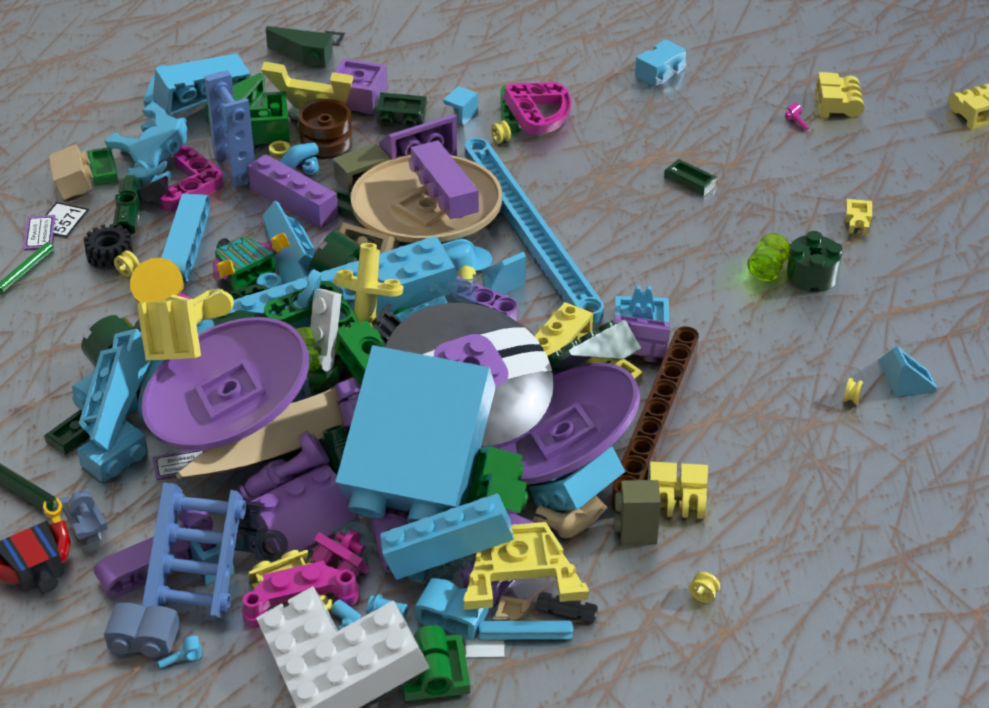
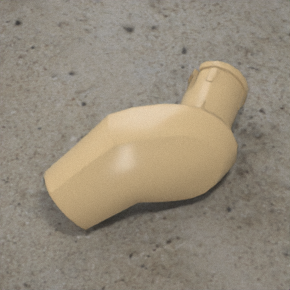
[533,495,607,538]

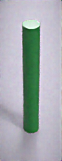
[0,242,54,294]

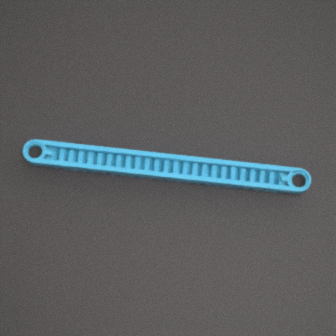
[465,138,604,324]

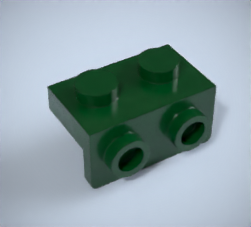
[374,92,428,127]

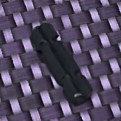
[536,592,598,623]

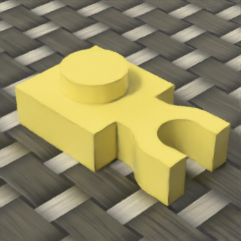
[845,199,872,235]

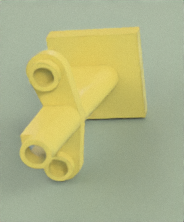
[333,243,403,355]
[137,289,234,361]

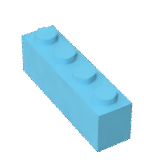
[380,493,514,580]

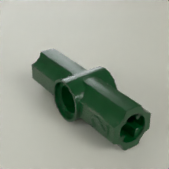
[113,175,143,235]

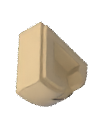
[493,595,532,621]

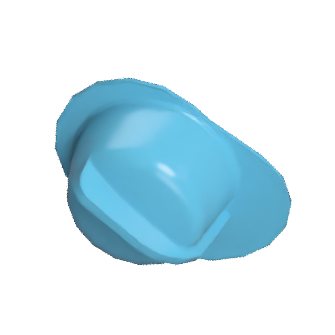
[441,238,493,275]

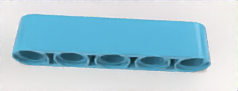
[161,194,210,282]

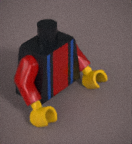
[0,498,71,593]

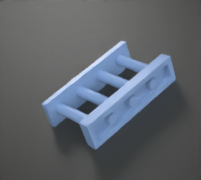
[204,70,255,188]
[142,483,246,620]

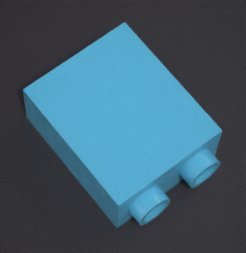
[335,345,496,523]

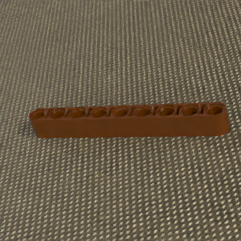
[611,326,699,514]

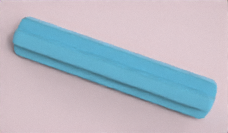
[479,620,573,640]

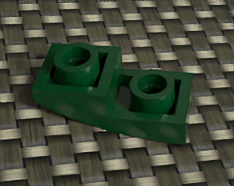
[307,355,348,393]

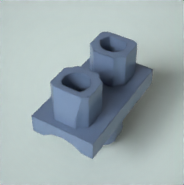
[59,488,107,545]

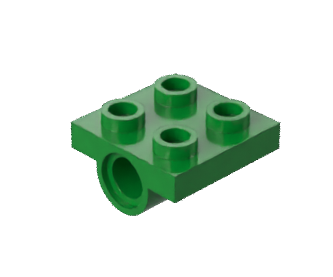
[403,625,470,701]

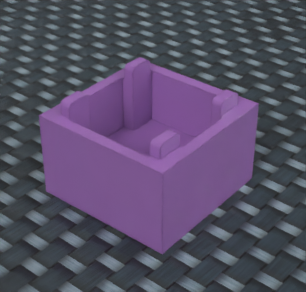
[327,58,388,114]

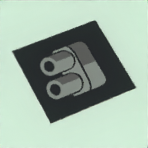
[325,31,345,45]

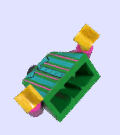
[213,233,290,291]

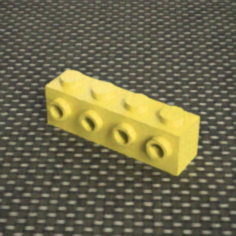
[534,302,593,356]

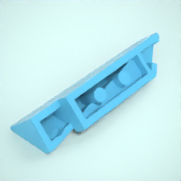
[263,201,316,284]
[79,328,151,451]

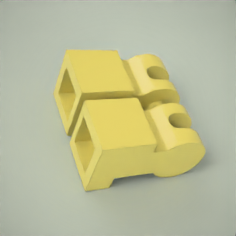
[815,72,864,117]
[949,83,989,130]
[649,461,708,519]

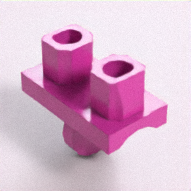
[311,529,370,578]

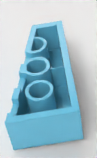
[153,53,251,116]

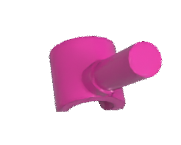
[785,103,809,131]

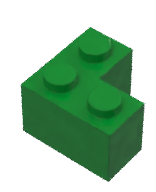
[249,91,290,146]
[467,446,528,515]

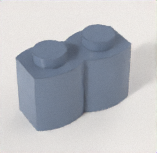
[104,603,180,658]

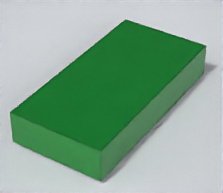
[87,147,119,186]

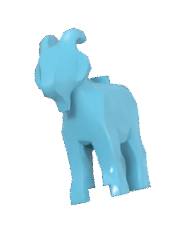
[105,101,188,186]

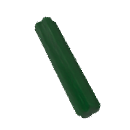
[0,463,57,511]

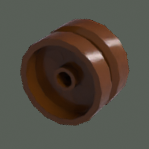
[298,99,353,157]

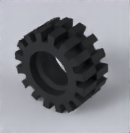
[84,224,133,269]

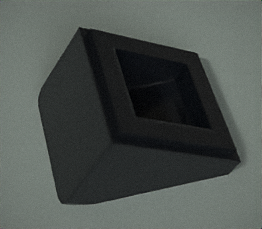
[138,176,168,203]

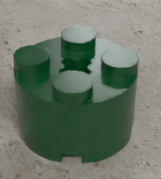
[309,230,361,273]
[787,231,843,292]
[81,315,135,368]

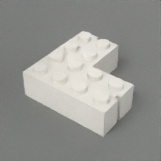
[256,586,430,708]

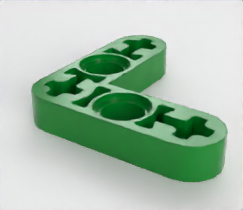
[263,281,360,334]

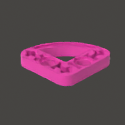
[503,82,572,135]

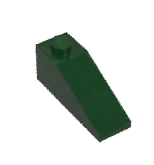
[265,26,333,68]

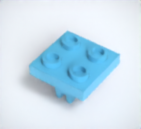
[615,285,669,342]

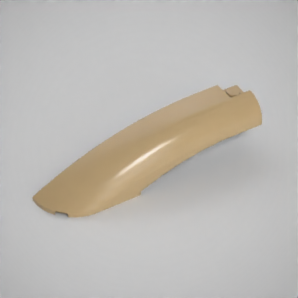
[175,377,361,479]

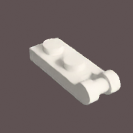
[308,289,342,371]

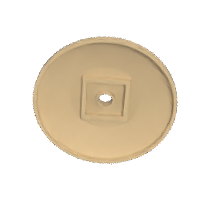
[351,155,502,243]

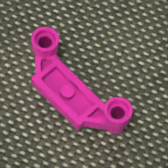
[242,560,360,628]

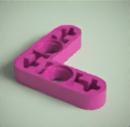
[159,146,224,211]

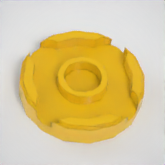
[130,258,184,303]

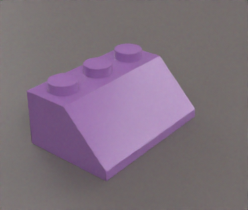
[379,114,457,160]
[250,464,360,559]

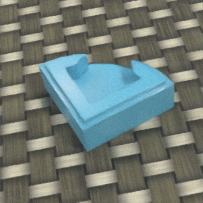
[297,269,322,308]

